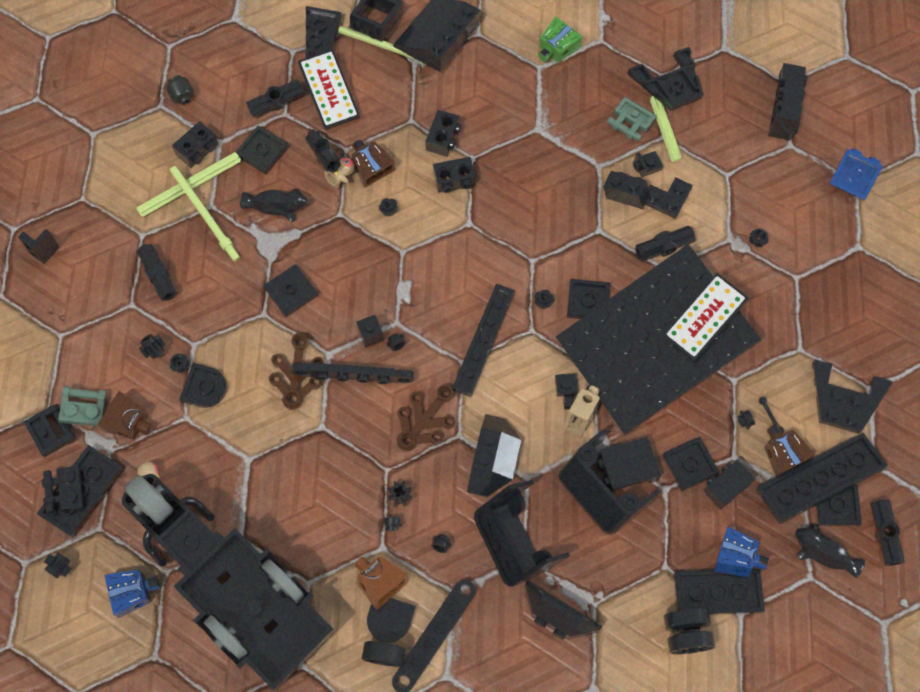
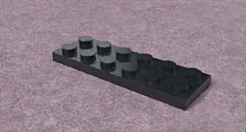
[757,433,888,524]

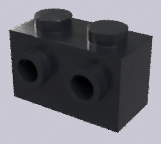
[172,121,219,168]
[603,171,649,209]
[704,460,755,510]

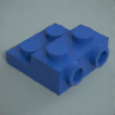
[829,148,883,201]

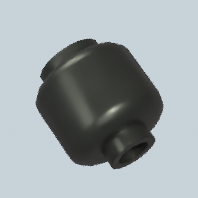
[166,75,194,105]

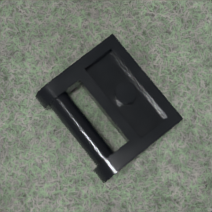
[23,404,77,457]

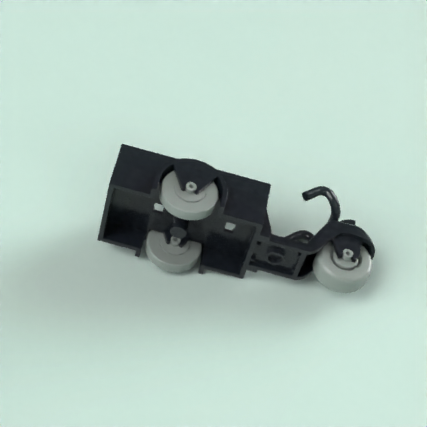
[122,474,334,692]

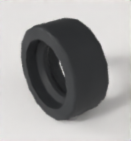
[361,641,405,667]

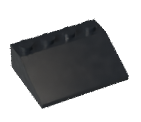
[393,0,481,72]

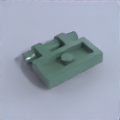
[607,97,656,142]

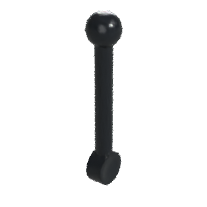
[759,397,784,433]

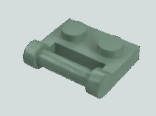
[58,386,106,427]

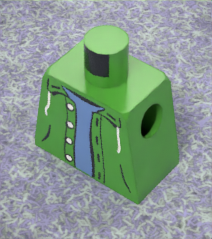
[538,17,583,62]

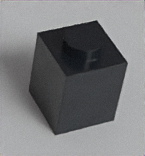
[356,315,384,348]

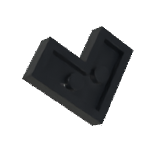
[644,177,693,219]

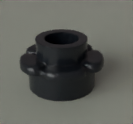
[379,198,398,216]
[749,229,768,248]
[534,290,554,309]
[387,333,406,351]
[170,354,190,373]
[737,410,755,429]
[382,517,402,531]
[431,534,452,553]

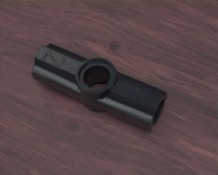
[246,79,304,117]
[305,129,341,173]
[635,225,696,262]
[137,244,177,301]
[870,499,905,566]

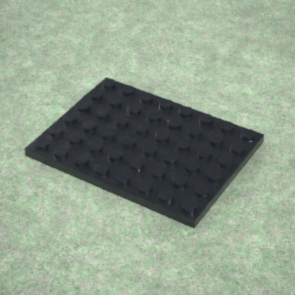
[555,244,761,435]

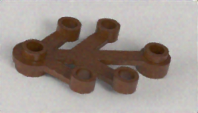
[269,333,324,410]
[397,384,455,451]

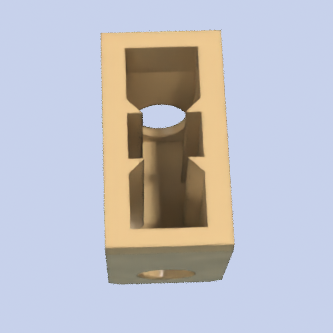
[563,385,600,437]

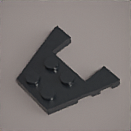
[627,47,703,111]
[812,359,892,434]

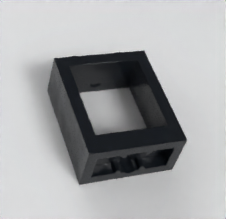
[349,0,404,42]

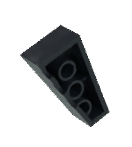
[768,63,807,140]

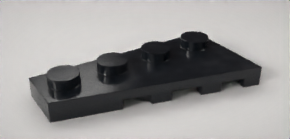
[306,6,342,58]

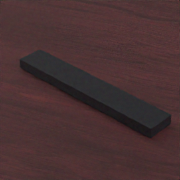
[452,284,515,397]

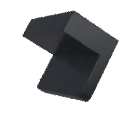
[18,229,60,264]

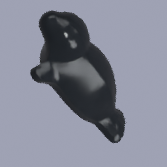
[240,188,308,222]
[795,524,865,578]

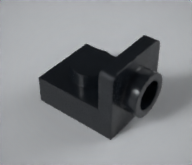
[633,151,663,178]

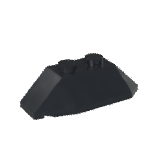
[467,414,521,497]
[524,580,602,640]

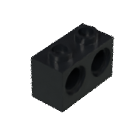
[425,110,462,157]
[433,157,476,193]

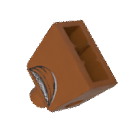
[355,557,408,610]

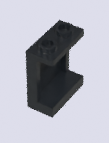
[596,437,661,493]

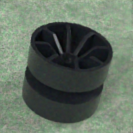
[663,607,716,655]

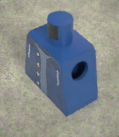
[714,527,769,577]
[104,570,160,618]

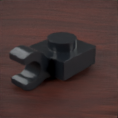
[555,374,578,410]

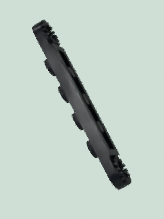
[291,362,414,384]
[392,580,475,692]

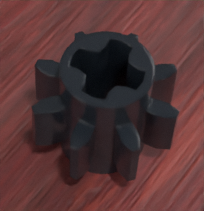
[139,334,165,359]
[387,481,412,507]
[44,552,72,579]

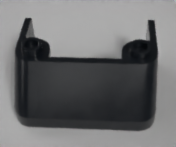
[558,428,660,535]
[474,480,570,587]

